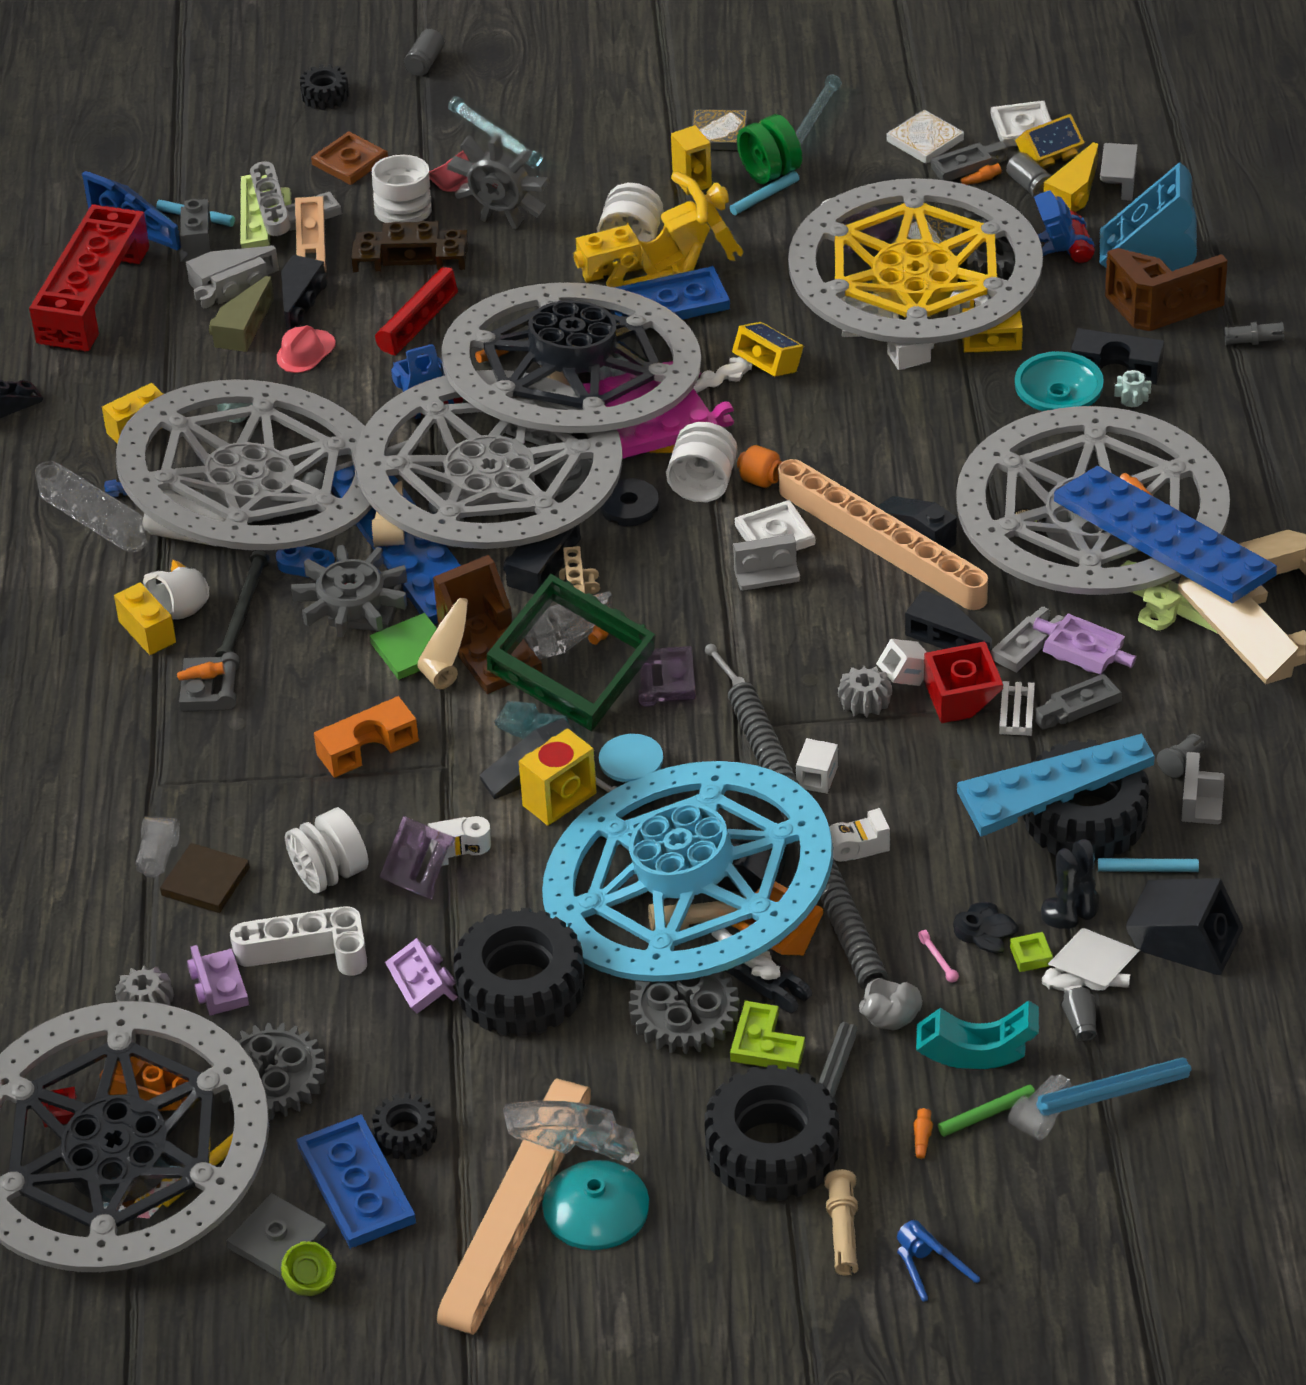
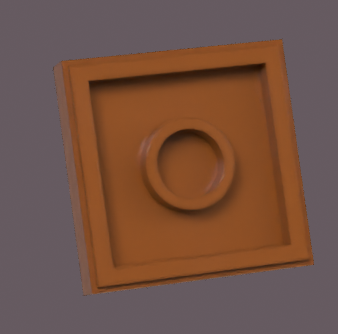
[311,131,388,185]

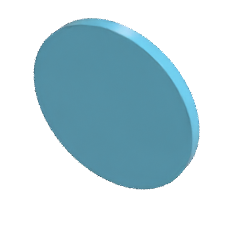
[599,734,663,782]

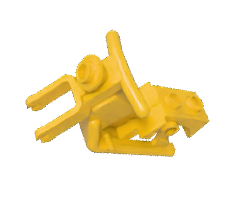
[573,171,743,288]

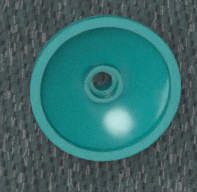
[1015,351,1104,412]
[542,1160,649,1250]

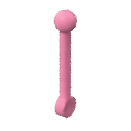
[918,930,959,983]

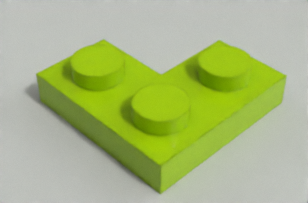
[730,1001,805,1071]

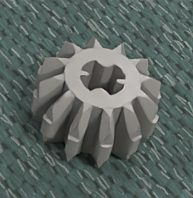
[838,665,892,718]
[115,964,174,1006]

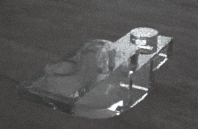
[503,1100,640,1164]

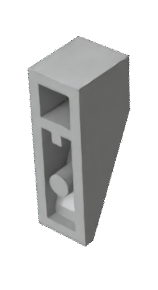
[186,246,279,289]

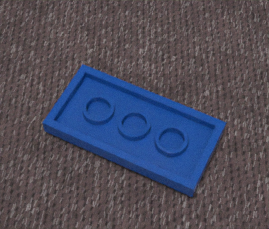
[610,266,730,319]
[296,1114,416,1249]

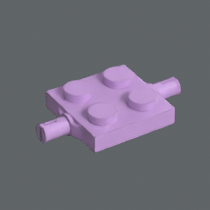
[1033,614,1136,675]

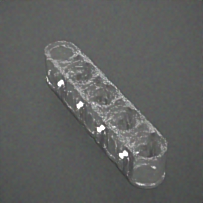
[35,461,147,552]

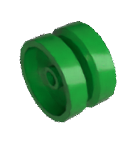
[737,114,802,184]

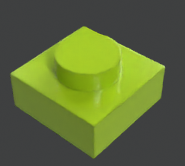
[1010,932,1053,972]

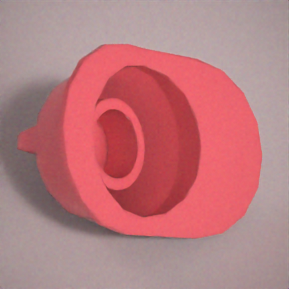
[429,151,469,192]
[277,325,335,373]

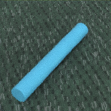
[730,171,800,215]
[156,200,235,227]
[1098,858,1199,872]

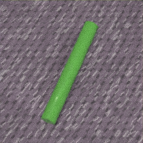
[938,1084,1036,1137]

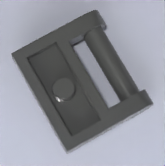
[179,652,240,711]

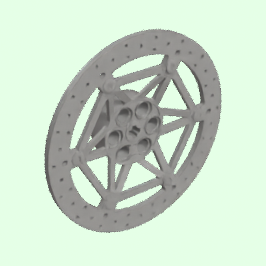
[355,370,622,549]
[116,379,372,550]
[956,406,1230,595]

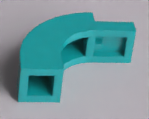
[916,1001,1039,1069]

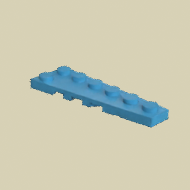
[957,734,1155,836]

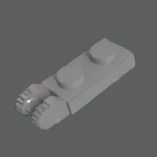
[991,607,1064,673]

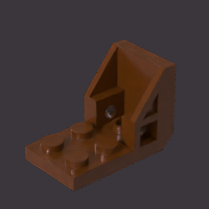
[1105,248,1228,331]
[433,555,542,694]

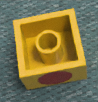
[519,728,597,826]

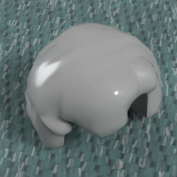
[859,978,922,1030]

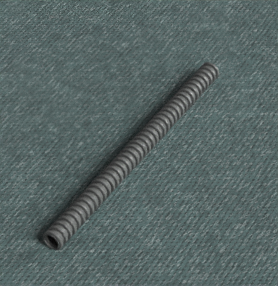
[728,682,888,989]

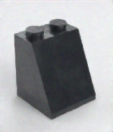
[1126,878,1244,975]

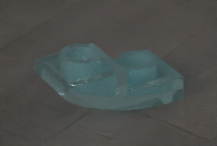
[494,701,569,739]

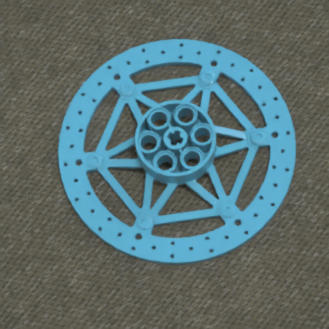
[542,761,833,982]

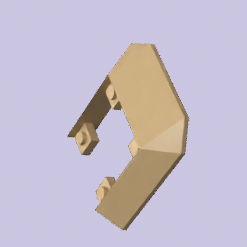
[1177,530,1306,684]

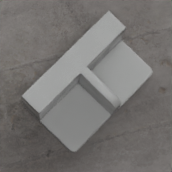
[1100,143,1137,201]
[1181,752,1224,824]

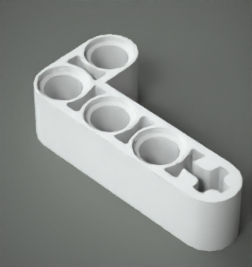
[230,906,367,976]

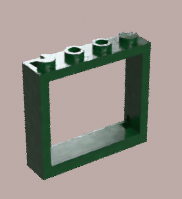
[487,574,655,732]

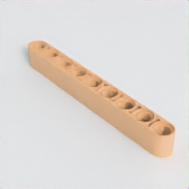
[778,459,988,610]
[437,1078,591,1335]

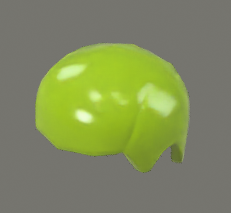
[281,1241,336,1297]

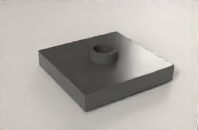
[226,1193,328,1280]

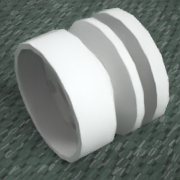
[372,155,431,223]
[597,183,663,242]
[666,422,738,502]
[285,807,369,893]

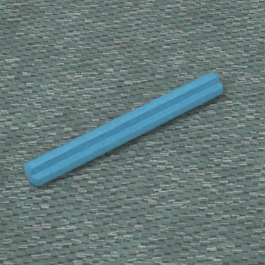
[1036,1057,1191,1116]

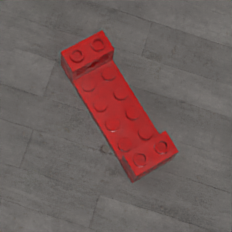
[29,204,150,351]

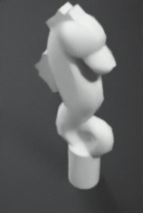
[693,356,753,393]
[712,928,781,980]
[1042,968,1130,993]

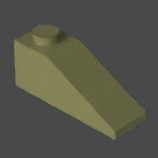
[209,276,274,352]

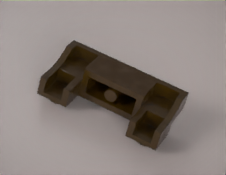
[351,221,468,272]

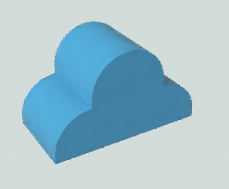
[1099,162,1197,271]

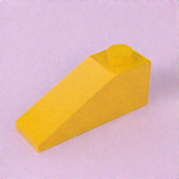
[1044,142,1098,212]

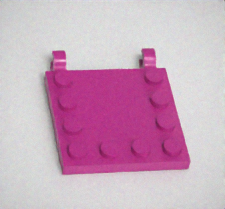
[583,361,734,459]

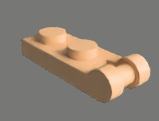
[295,196,326,273]

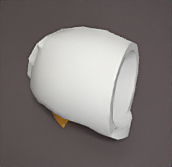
[143,560,209,619]

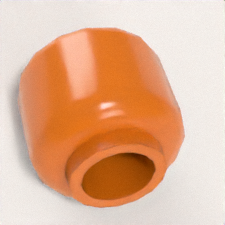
[737,445,782,488]

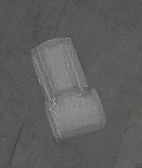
[135,816,180,878]
[1008,1074,1072,1141]

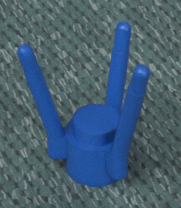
[897,1220,980,1302]

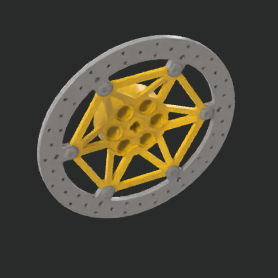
[788,178,1043,344]

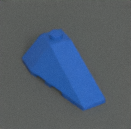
[82,171,181,250]

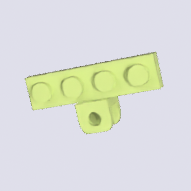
[240,175,291,248]
[1121,560,1217,633]

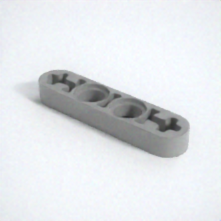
[250,161,291,236]

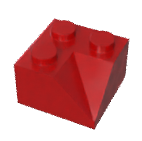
[924,641,1003,723]

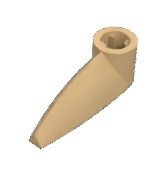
[372,481,405,547]
[417,598,468,689]

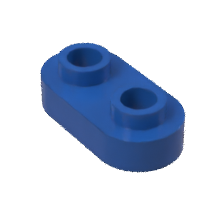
[276,546,335,577]

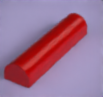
[375,267,458,356]

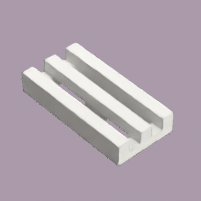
[999,681,1035,736]

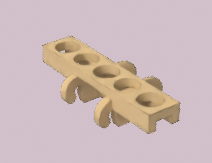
[559,546,600,594]

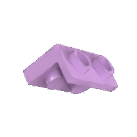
[385,938,458,1014]
[187,945,249,1016]

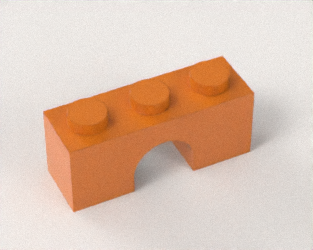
[314,696,419,778]

